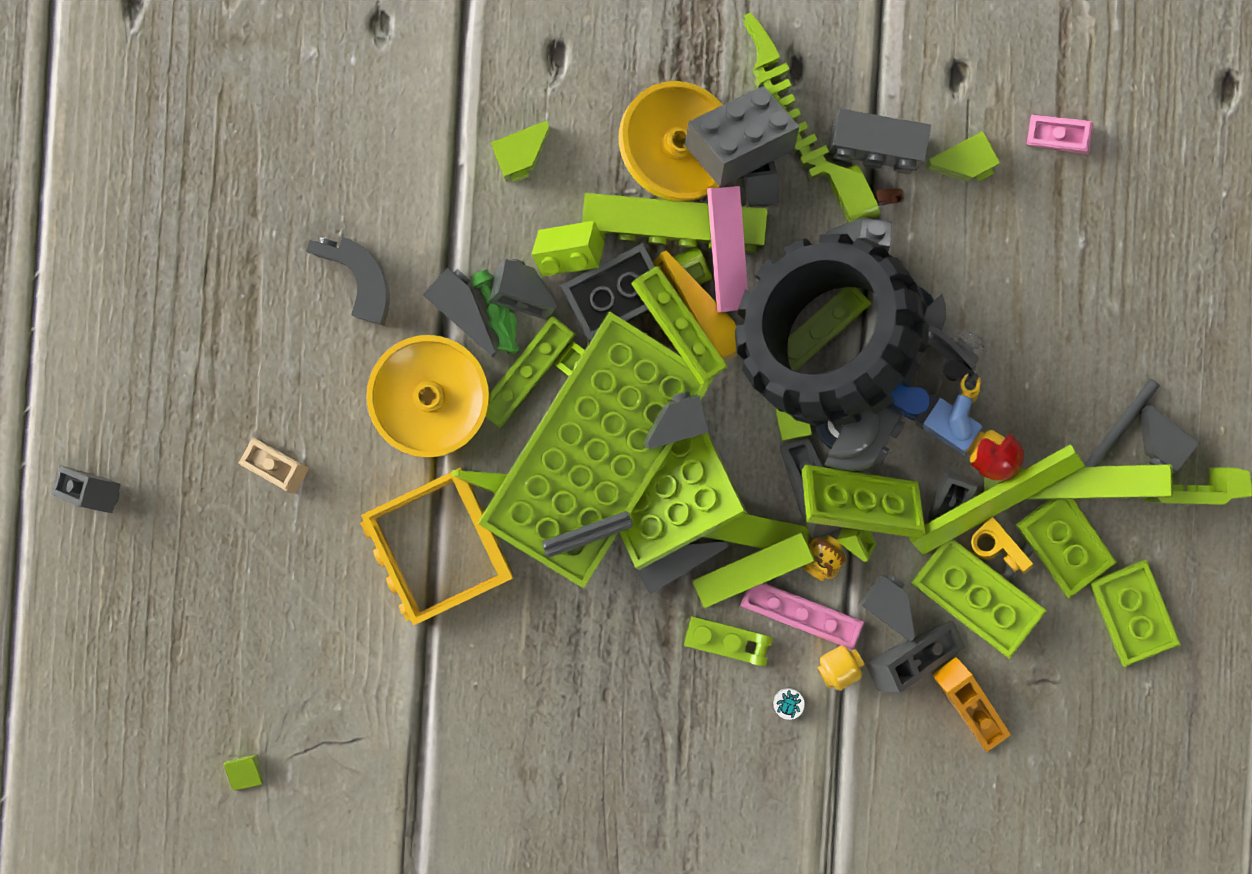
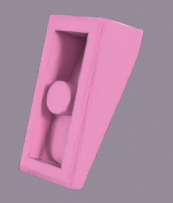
[1027,115,1094,155]

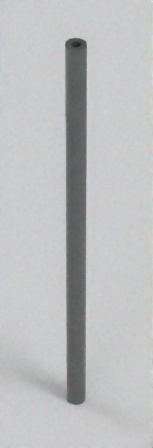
[1001,379,1160,582]

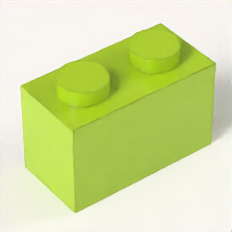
[531,221,605,277]

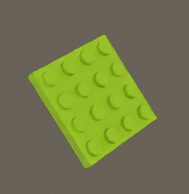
[619,432,747,570]

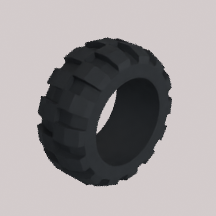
[735,234,930,427]

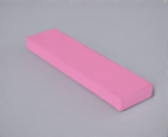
[707,186,748,312]
[740,583,864,650]

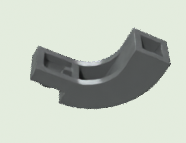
[306,236,390,326]

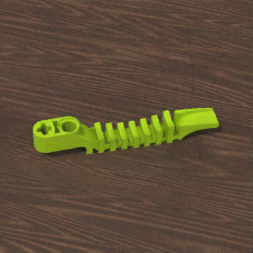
[742,12,881,223]

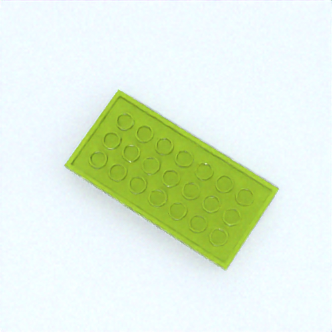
[478,312,714,588]

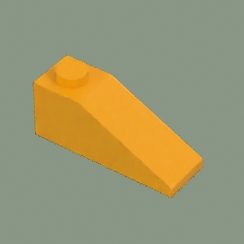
[932,657,1011,753]

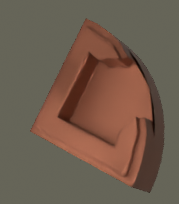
[873,188,905,206]

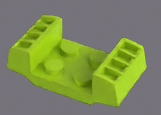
[1143,467,1252,505]

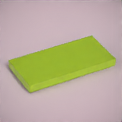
[802,464,926,538]
[911,539,1047,659]

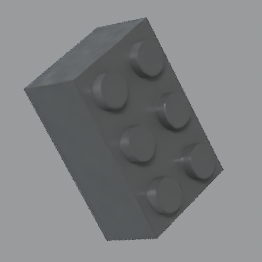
[685,86,799,187]
[827,108,931,174]
[561,243,655,342]

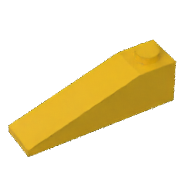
[653,250,738,362]

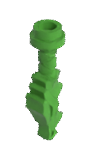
[471,269,519,354]

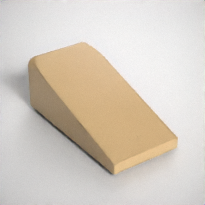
[238,437,309,494]

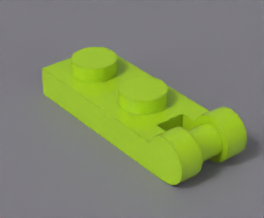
[684,615,774,667]

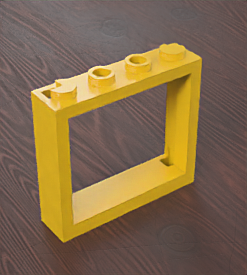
[360,468,515,626]

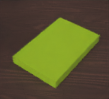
[1015,499,1117,598]
[1089,559,1181,667]

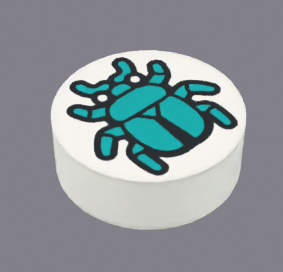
[773,688,804,720]

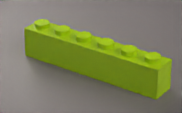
[582,193,768,253]

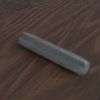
[542,512,633,557]

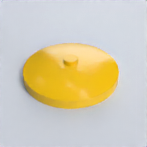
[619,81,723,202]
[366,335,490,457]

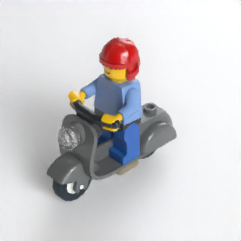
[816,287,1024,481]

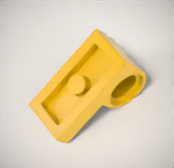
[971,517,1033,575]

